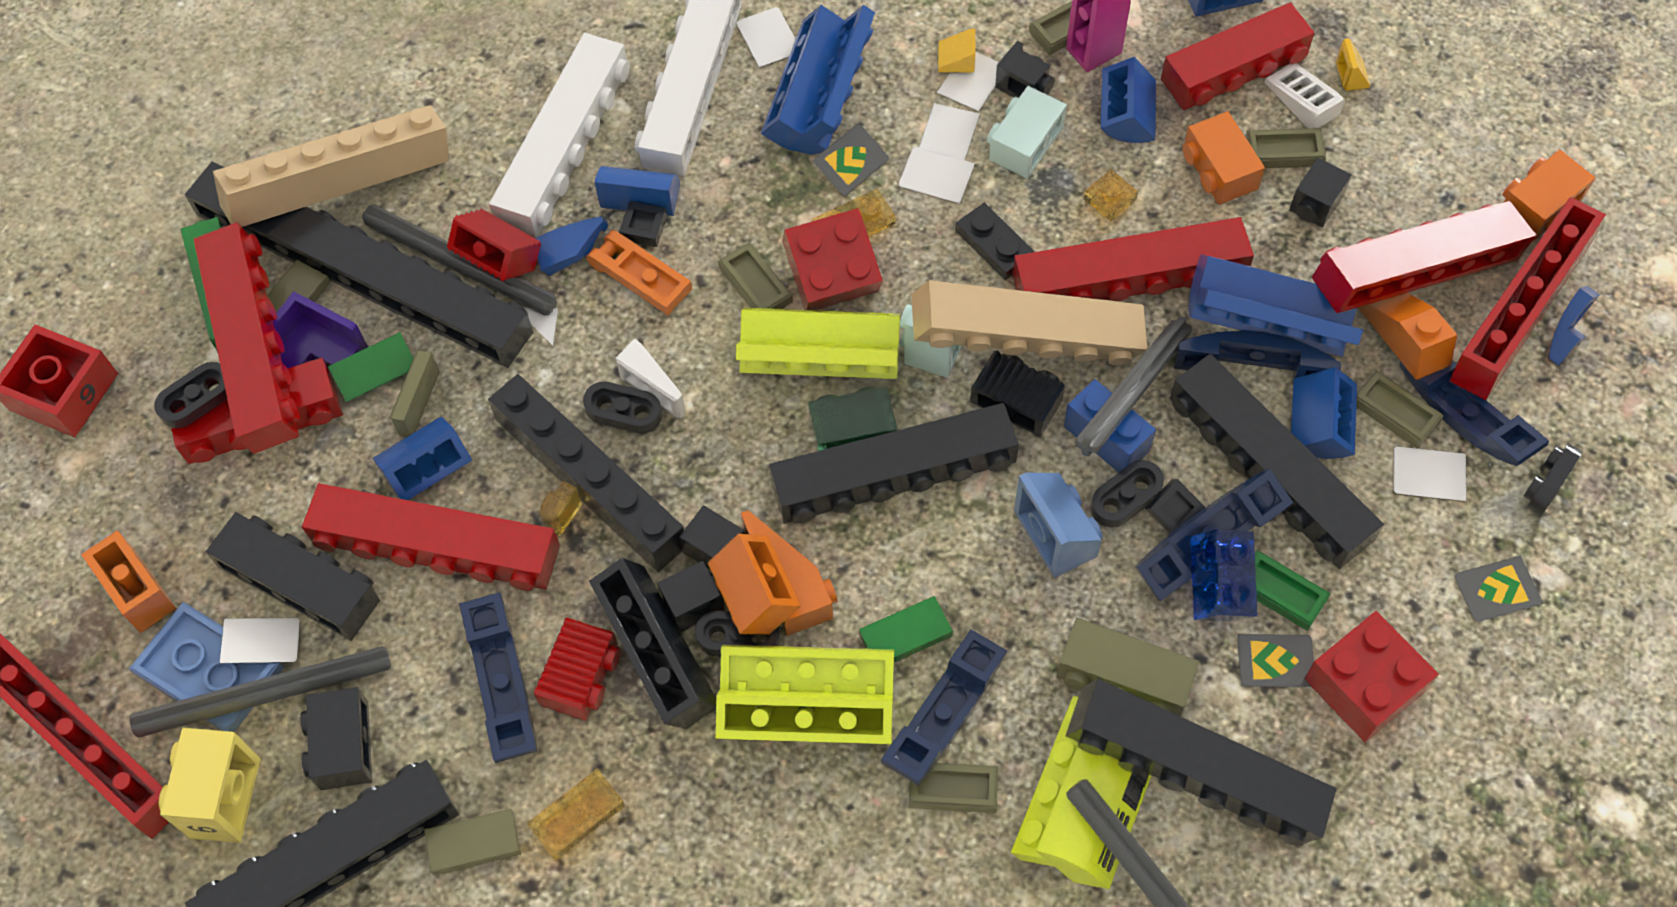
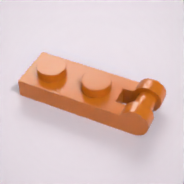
[586,230,692,316]

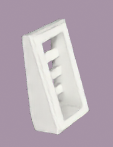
[1265,63,1345,128]
[616,339,686,419]

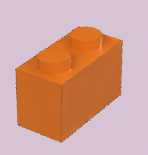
[1182,111,1265,205]
[1502,149,1596,241]
[81,530,177,633]
[708,534,801,635]

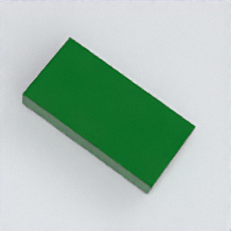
[328,332,414,402]
[1234,550,1331,631]
[859,596,953,663]

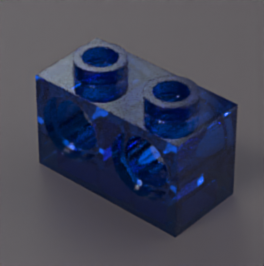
[1190,530,1258,622]

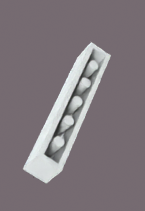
[635,0,742,177]
[489,32,630,238]

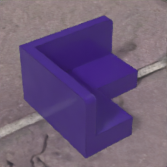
[273,291,368,368]

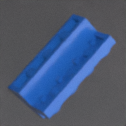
[760,5,875,154]
[1188,254,1363,357]

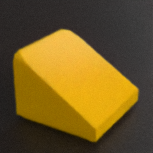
[938,29,976,73]
[1335,38,1370,91]

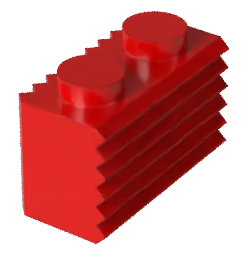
[447,208,541,282]
[534,617,621,721]

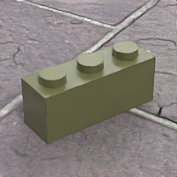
[1056,617,1200,716]

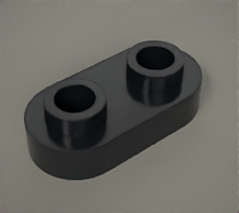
[154,362,227,428]
[583,381,662,433]
[1523,442,1583,516]
[1091,460,1164,528]
[695,611,780,656]

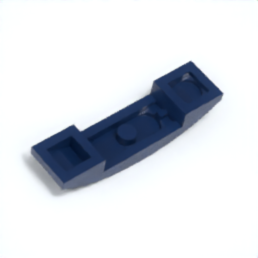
[1174,331,1341,382]
[1399,360,1549,466]
[1135,469,1293,601]
[459,592,538,763]
[881,630,1007,785]

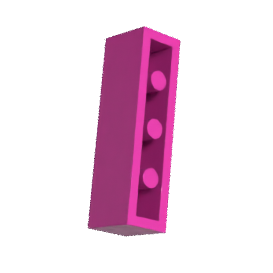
[1066,0,1131,73]

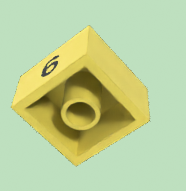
[159,728,261,843]

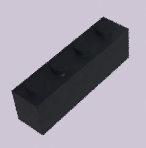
[205,512,380,641]
[589,558,716,729]

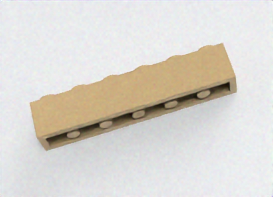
[213,105,449,227]
[911,280,1148,365]

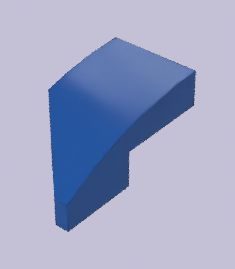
[535,216,608,276]
[1549,285,1600,366]

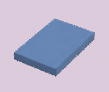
[129,602,285,732]

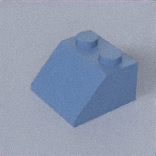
[1014,472,1103,578]

